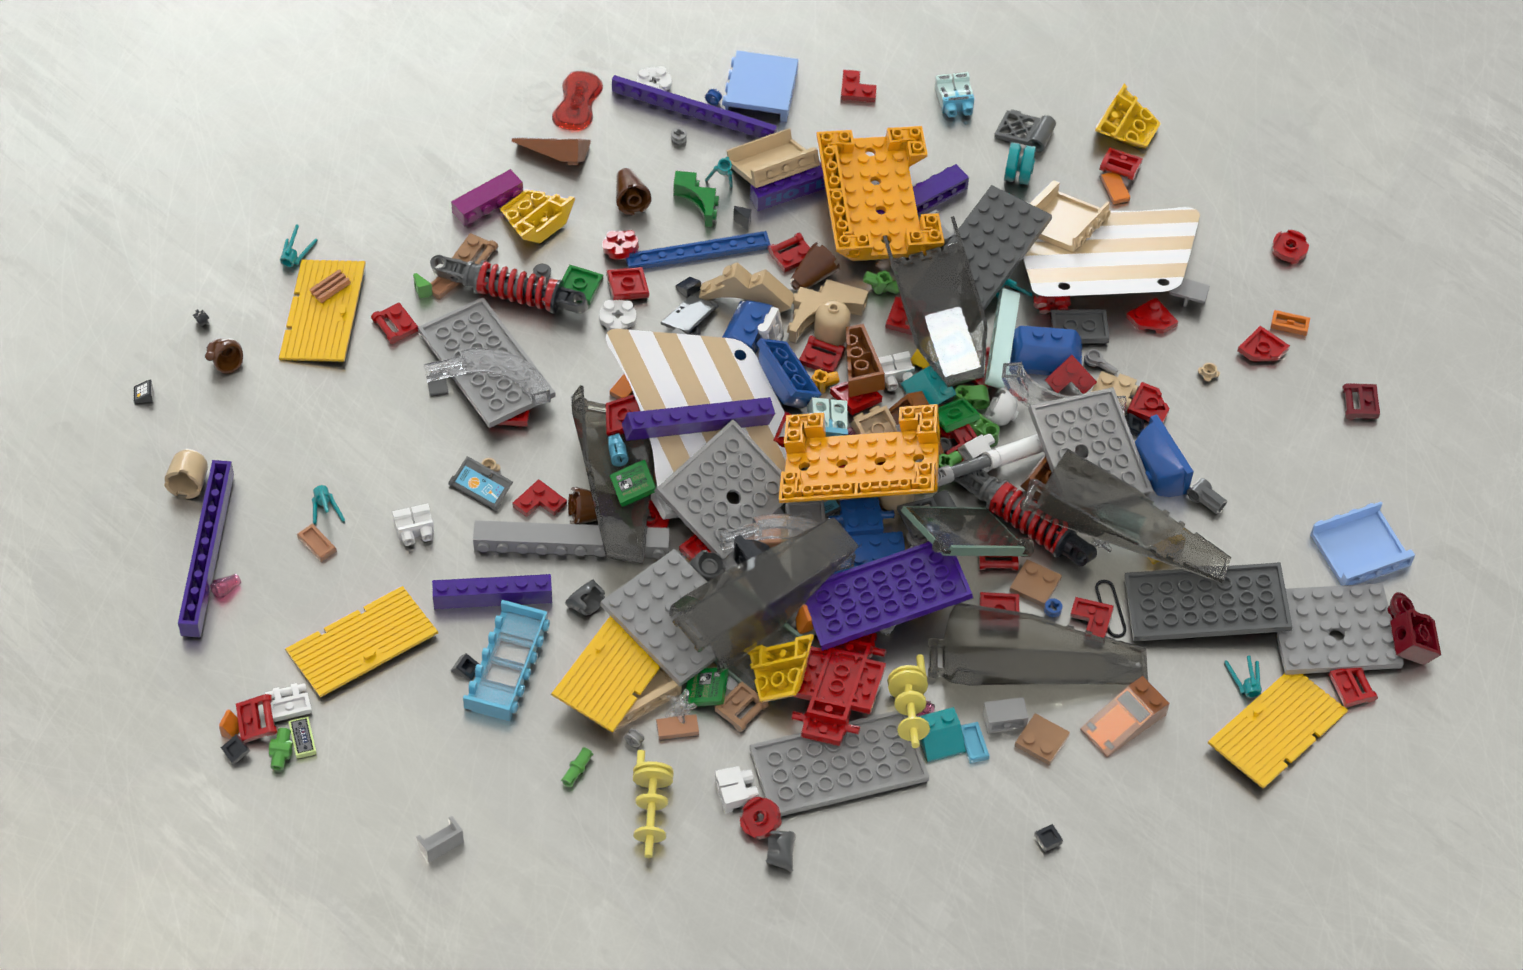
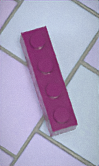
[451,169,523,226]

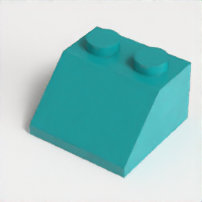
[900,362,956,405]
[917,707,966,763]

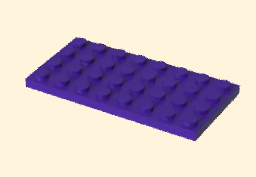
[802,535,973,650]

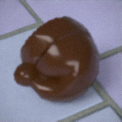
[205,338,243,373]

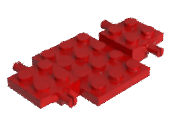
[792,633,886,746]

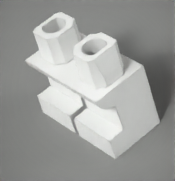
[878,351,915,391]
[958,434,995,473]
[392,503,434,546]
[715,766,759,814]

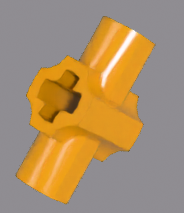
[811,369,840,394]

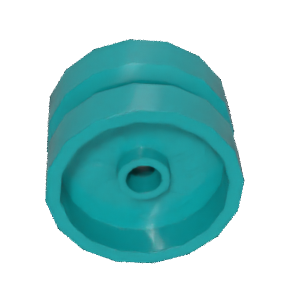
[1004,142,1036,185]

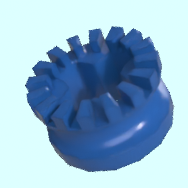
[705,88,722,106]
[1044,598,1063,618]

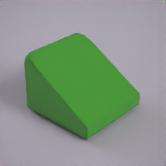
[413,273,433,299]

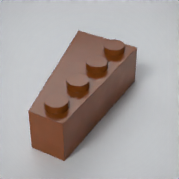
[846,323,885,397]

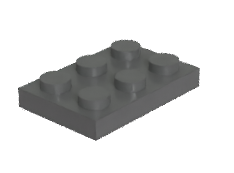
[1050,309,1110,343]

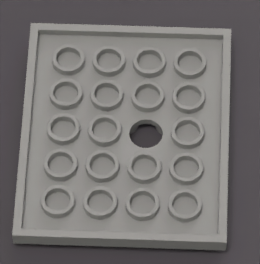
[1028,387,1153,513]
[654,420,784,560]
[600,549,754,686]
[1275,583,1404,675]

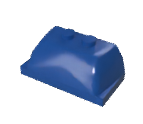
[722,300,774,360]
[1008,326,1082,375]
[756,338,822,408]
[1135,414,1194,497]

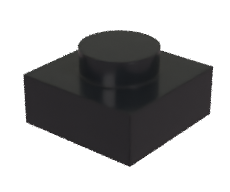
[220,735,250,764]
[1034,824,1063,852]

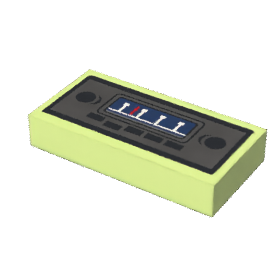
[288,717,317,759]

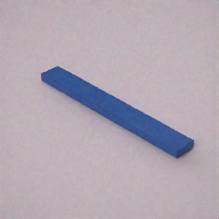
[625,231,771,269]

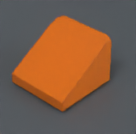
[795,604,813,634]
[219,709,240,739]

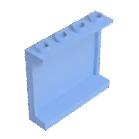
[722,50,798,122]
[1310,502,1415,586]

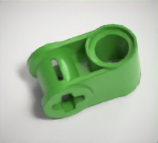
[953,385,990,410]
[969,414,1000,447]

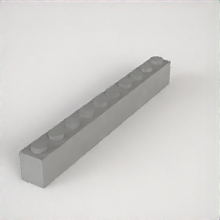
[473,520,670,559]

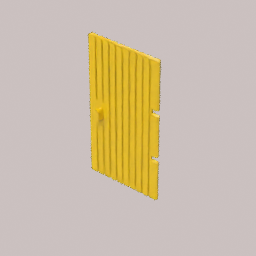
[279,259,366,362]
[285,586,438,697]
[551,616,660,732]
[1208,673,1348,788]

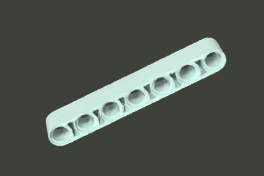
[985,288,1020,388]

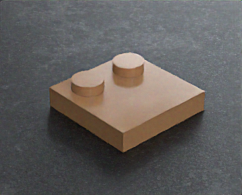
[1009,559,1062,608]
[1015,713,1070,766]

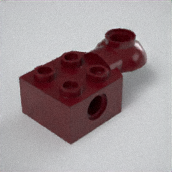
[1387,592,1441,665]

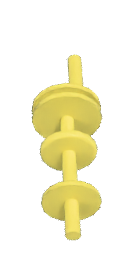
[887,654,930,748]
[633,750,674,858]

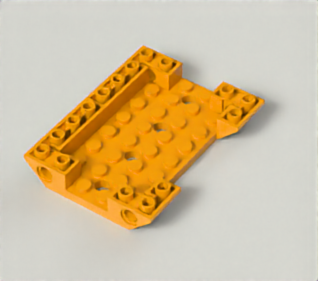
[816,126,945,261]
[779,404,940,503]

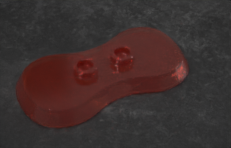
[552,71,603,130]

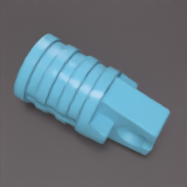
[608,433,628,466]

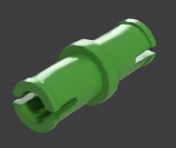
[561,747,593,787]

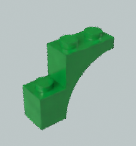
[673,171,719,227]

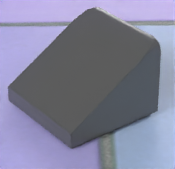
[426,370,449,396]

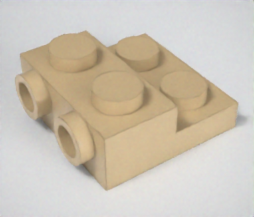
[1091,371,1139,412]
[851,405,897,435]

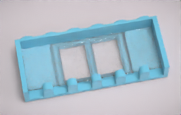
[463,600,550,721]

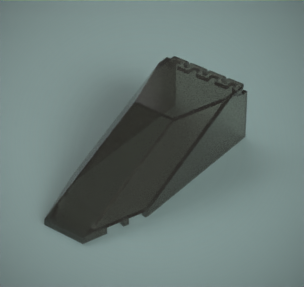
[883,216,988,387]

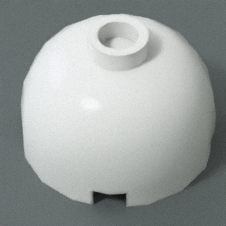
[985,388,1019,426]

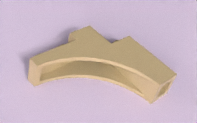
[699,262,794,313]
[787,279,869,343]

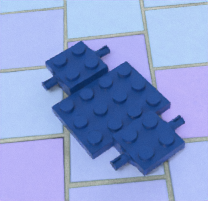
[828,497,906,575]

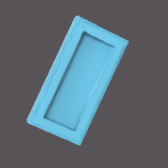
[961,722,990,763]

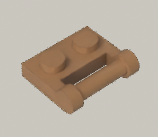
[452,233,498,264]
[715,681,769,732]

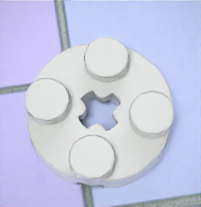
[637,66,672,91]
[599,300,636,331]

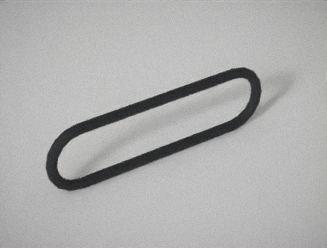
[1095,580,1127,637]

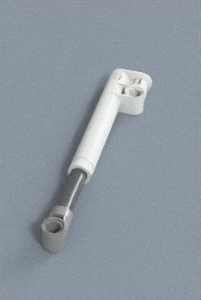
[938,434,1088,487]

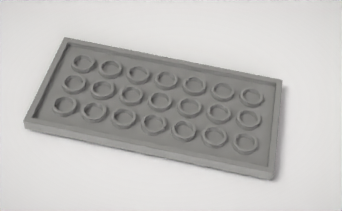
[418,298,556,428]
[750,711,929,816]

